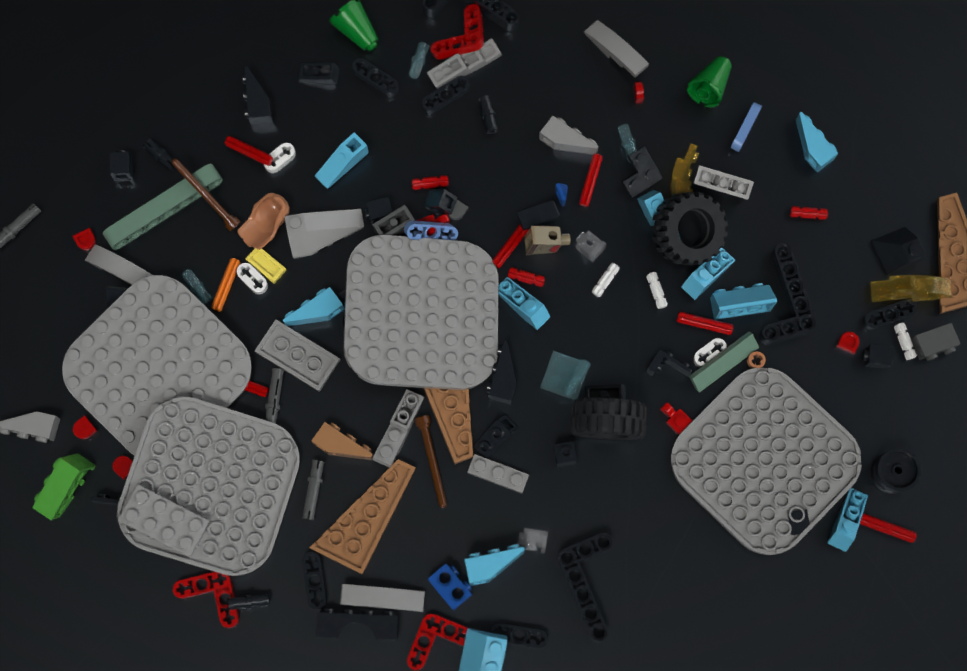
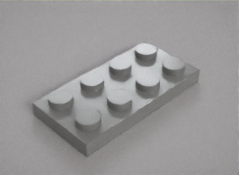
[255,320,340,392]
[118,485,210,557]

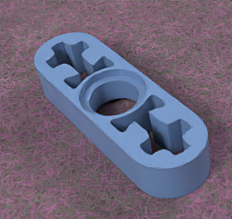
[731,102,762,152]
[404,220,458,241]

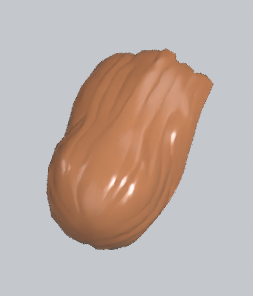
[237,193,290,250]

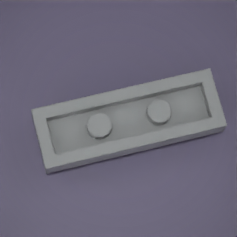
[467,454,529,494]

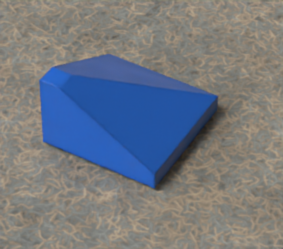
[555,183,568,206]

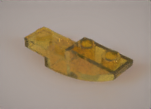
[669,144,699,215]
[871,275,952,302]

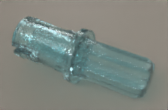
[409,42,430,79]
[618,124,637,162]
[182,269,212,305]
[562,359,591,397]

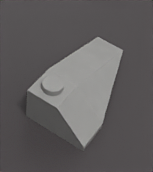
[285,209,364,259]

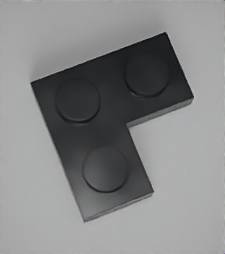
[621,146,663,198]

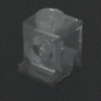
[576,231,606,262]
[518,528,548,553]

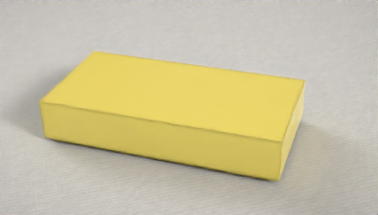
[245,248,286,284]

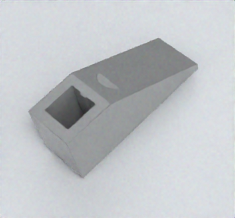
[539,116,599,155]
[0,412,60,443]

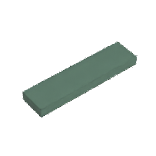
[689,332,759,393]

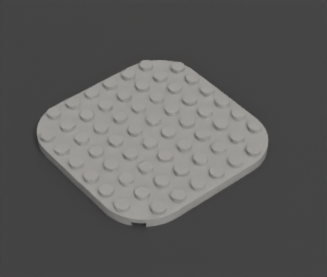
[343,235,498,390]
[62,275,252,456]
[671,368,862,555]
[117,397,299,576]

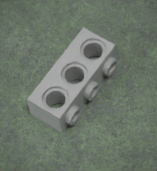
[692,165,754,200]

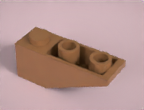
[312,422,373,460]

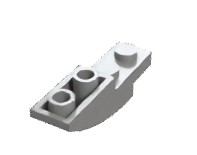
[373,389,424,468]

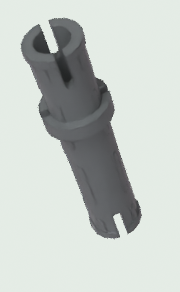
[0,203,41,249]
[265,368,284,424]
[302,460,325,520]

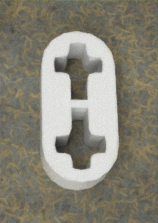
[264,143,296,173]
[237,263,268,294]
[693,338,727,368]

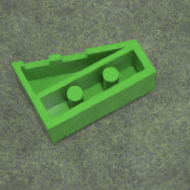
[32,453,96,520]

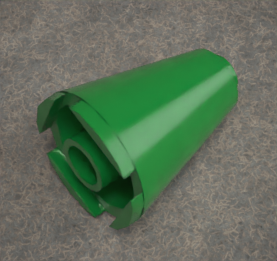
[330,0,378,51]
[687,56,732,107]

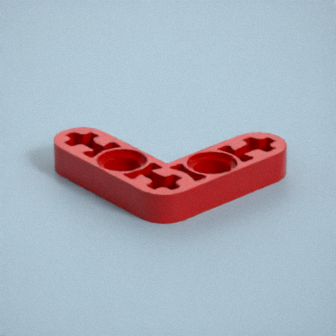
[431,4,484,60]
[173,572,239,628]
[407,614,467,670]

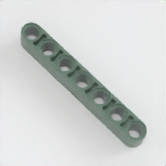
[103,164,223,250]

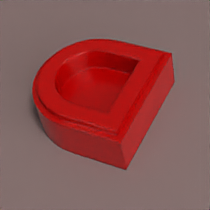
[633,82,644,104]
[73,227,96,251]
[836,332,859,355]
[73,415,97,439]
[113,456,133,480]

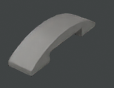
[85,244,154,285]

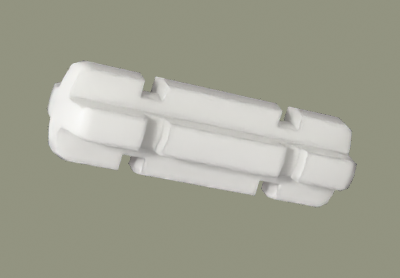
[592,263,619,297]
[647,272,668,309]
[894,323,917,360]

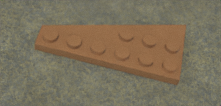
[937,193,967,314]
[423,388,473,465]
[309,459,416,575]

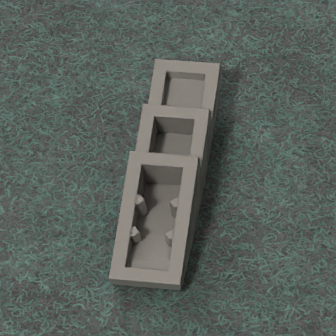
[584,20,649,78]
[427,39,502,89]
[340,584,425,612]

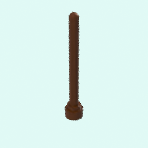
[172,159,241,232]
[414,415,447,508]

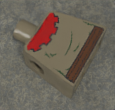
[524,226,571,255]

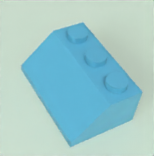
[710,283,777,320]
[459,628,507,671]

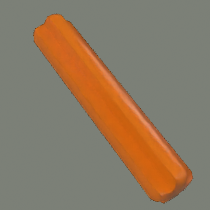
[211,258,240,312]

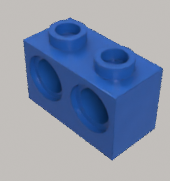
[428,564,472,611]

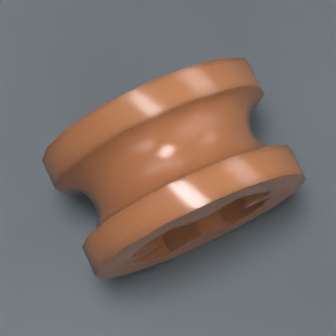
[747,351,766,369]

